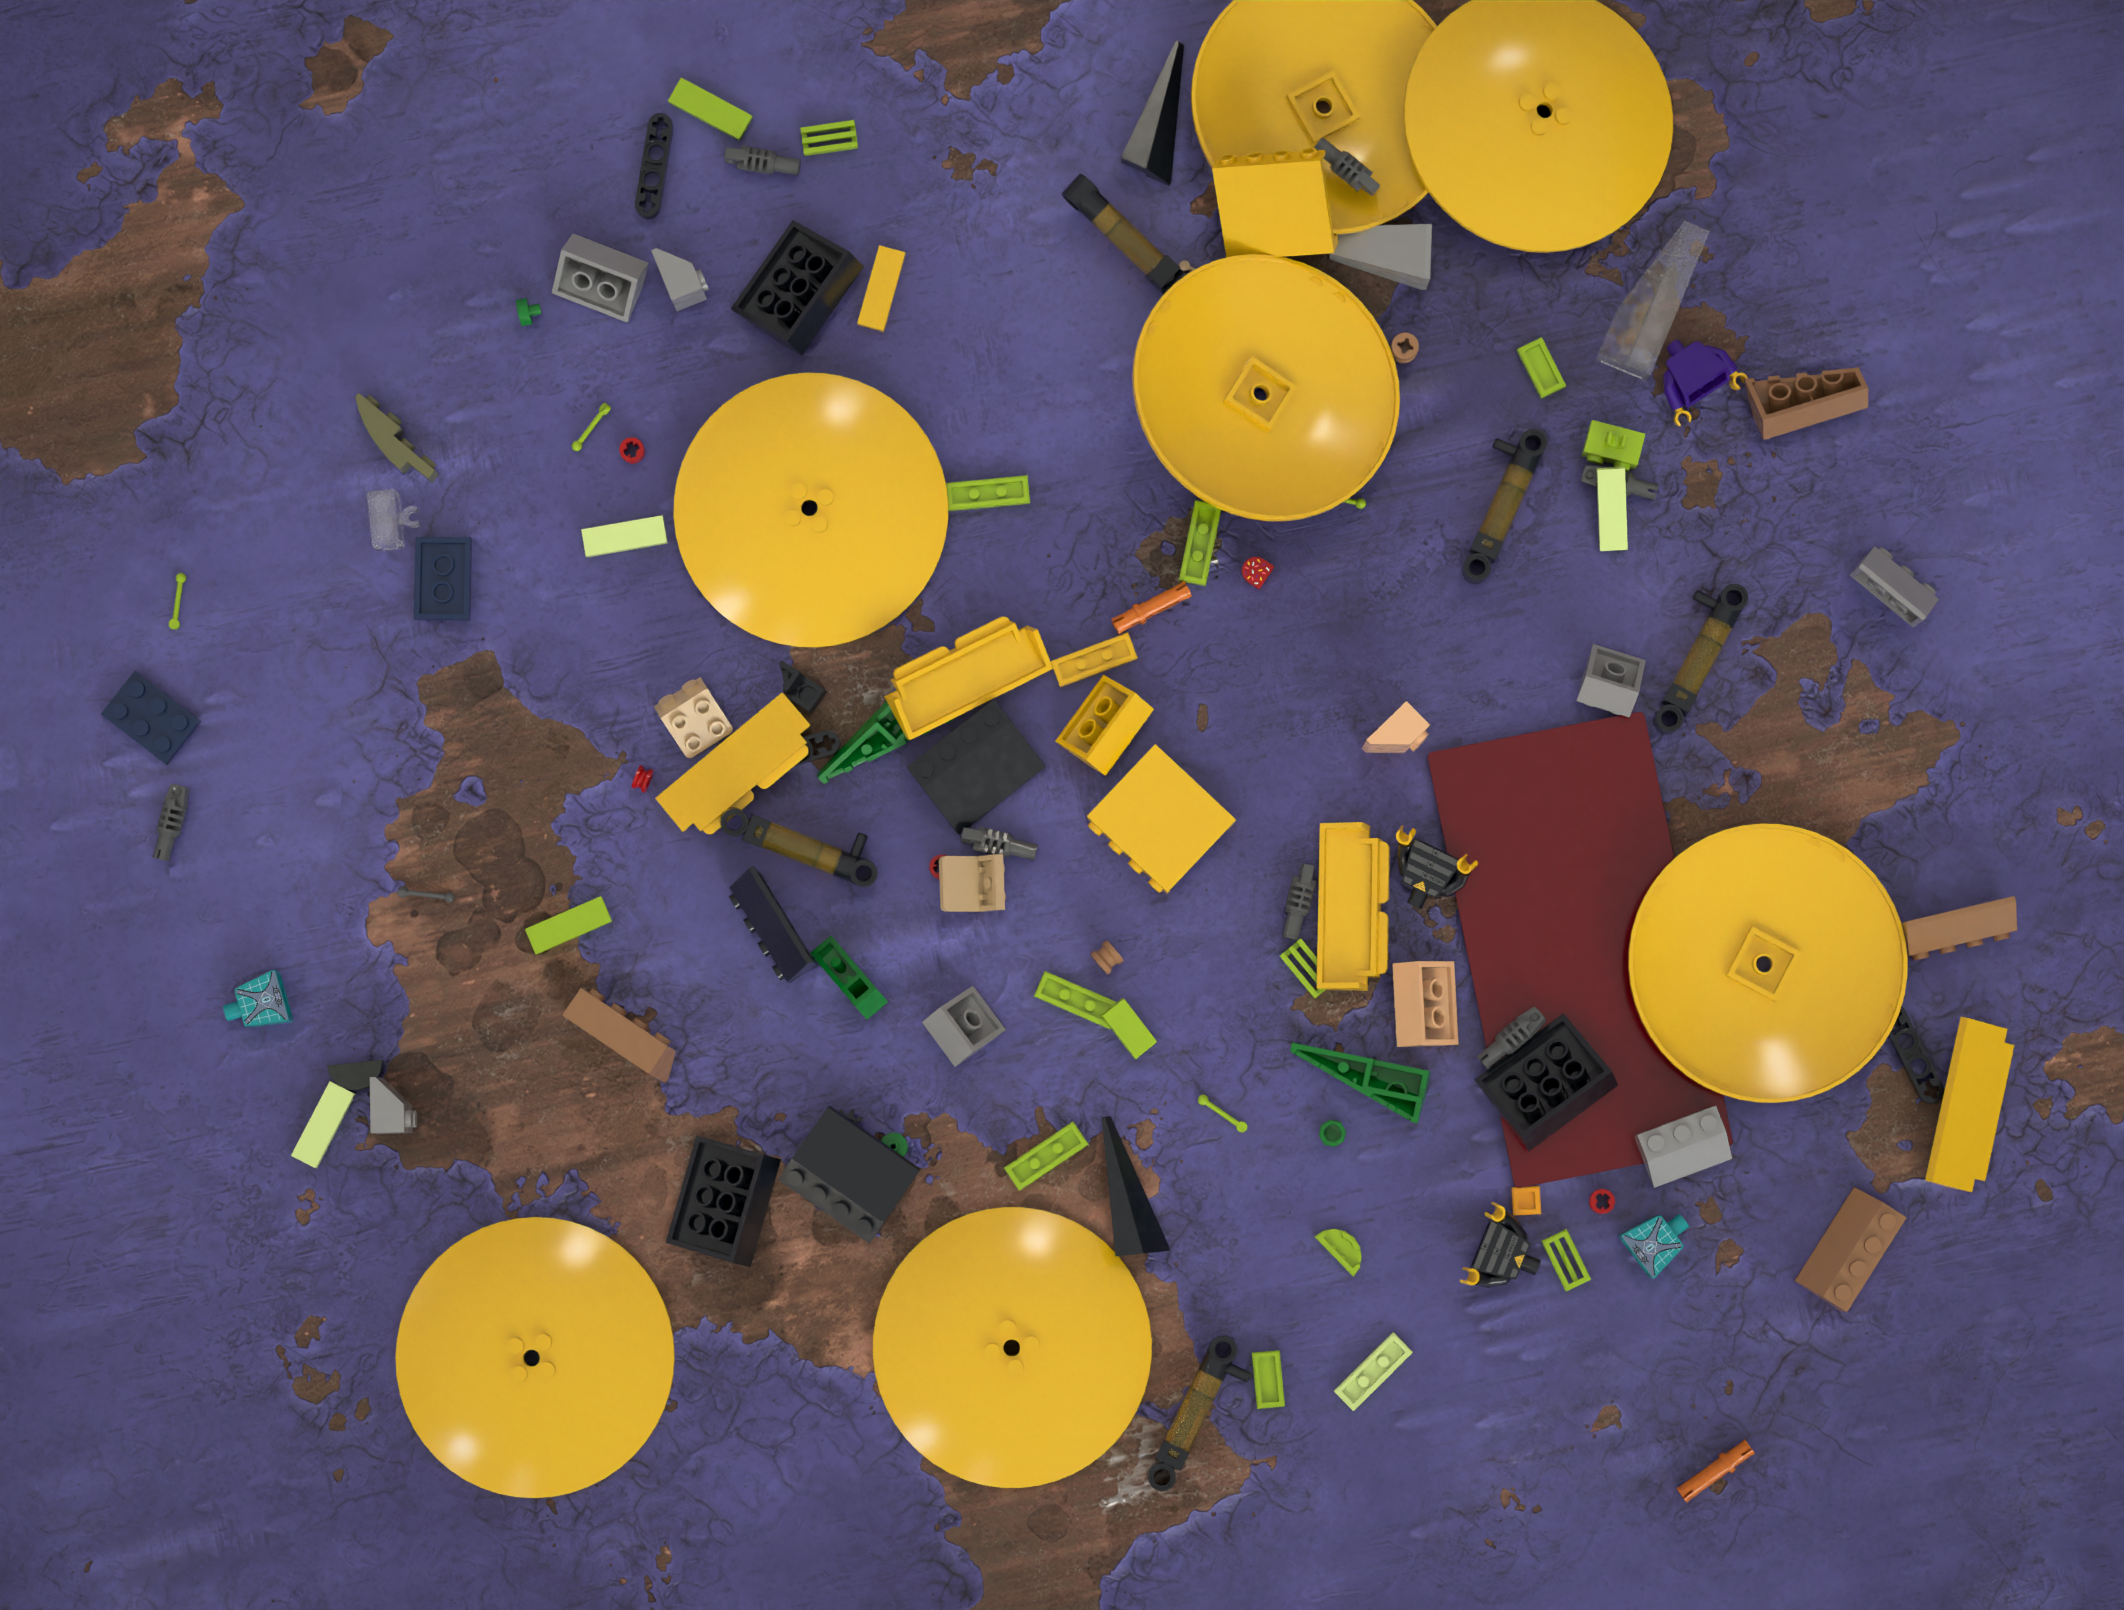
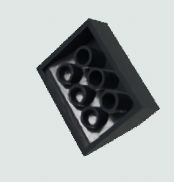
[731,220,864,355]
[907,699,1045,835]
[729,866,817,983]
[1474,1014,1618,1151]
[778,1105,921,1244]
[666,1135,781,1267]

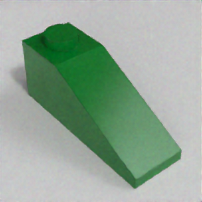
[810,936,888,1020]

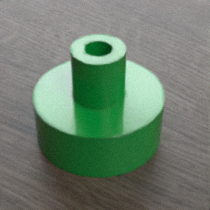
[516,298,542,327]
[881,1133,908,1157]

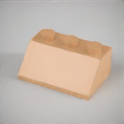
[1362,701,1430,753]
[1393,961,1459,1047]

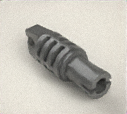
[1314,137,1380,196]
[724,145,801,176]
[1580,465,1659,501]
[152,784,190,862]
[961,826,1038,861]
[1282,863,1316,941]
[1476,1006,1546,1069]

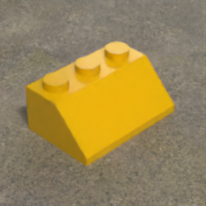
[1055,675,1154,776]

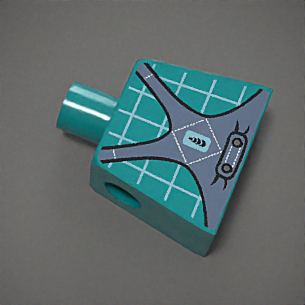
[223,970,294,1027]
[1618,1214,1689,1279]

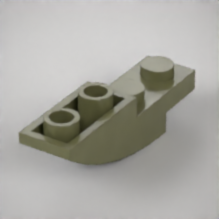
[355,393,439,483]

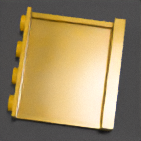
[1212,148,1339,258]
[1087,744,1236,894]

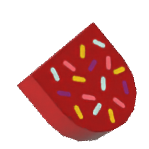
[1242,557,1275,590]

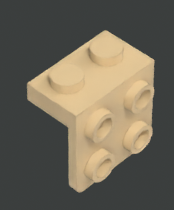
[654,677,733,758]
[939,854,1006,912]

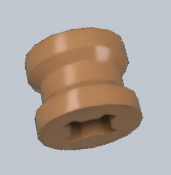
[1390,333,1419,364]
[1090,940,1124,975]

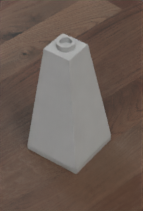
[1329,224,1432,290]

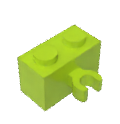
[1581,420,1645,472]

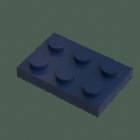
[414,537,472,621]
[101,671,202,765]

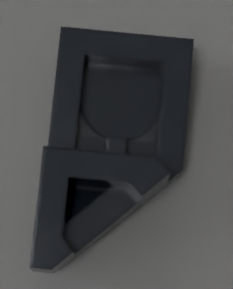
[779,660,827,714]

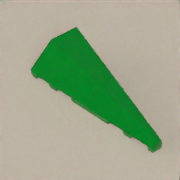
[817,701,953,784]
[1290,1043,1431,1124]

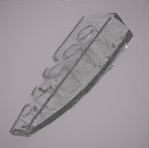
[1596,221,1709,381]

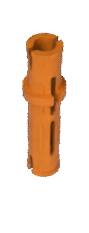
[1111,581,1192,634]
[1676,1439,1755,1503]

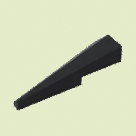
[1121,41,1184,186]
[1102,1116,1170,1256]

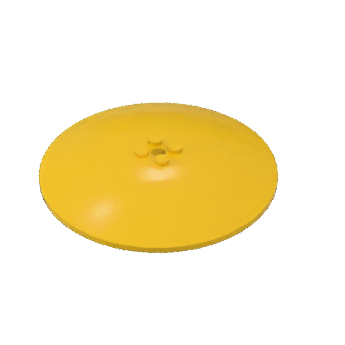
[1191,0,1437,235]
[1403,0,1673,253]
[1132,254,1400,521]
[674,373,949,648]
[1628,824,1908,1103]
[873,1207,1152,1488]
[395,1217,675,1498]

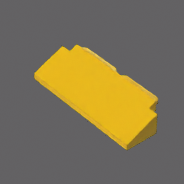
[884,616,1053,740]
[655,692,811,834]
[1317,822,1390,991]
[1925,1017,2014,1192]

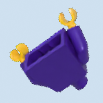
[1663,340,1748,427]

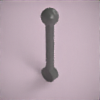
[397,886,455,903]

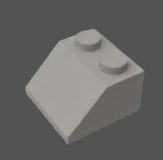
[651,248,709,311]
[1577,644,1646,717]
[922,986,1006,1067]
[370,1077,417,1134]

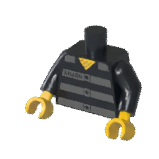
[1396,825,1478,909]
[1460,1202,1541,1288]

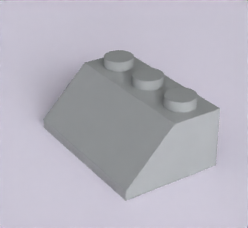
[552,233,649,323]
[1850,546,1939,628]
[1634,1106,1732,1188]

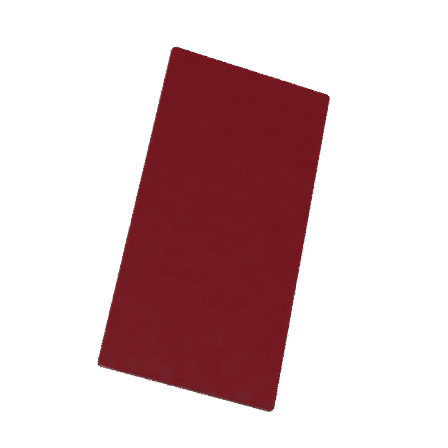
[1427,712,1733,1188]

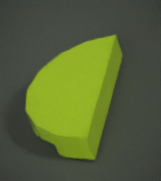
[1314,1229,1362,1277]

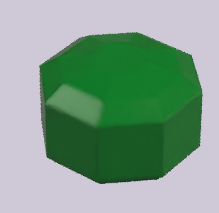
[1318,1120,1346,1147]

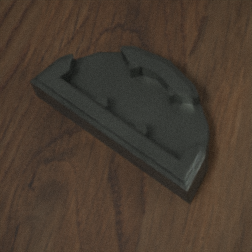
[327,1060,384,1090]

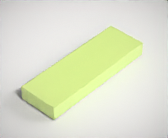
[1596,467,1628,551]
[581,515,668,558]
[291,1081,356,1168]
[1334,1332,1413,1411]

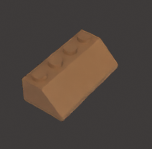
[1901,896,2017,961]
[1794,1187,1907,1312]

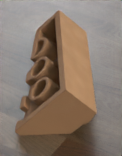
[1744,367,1869,440]
[562,988,676,1083]

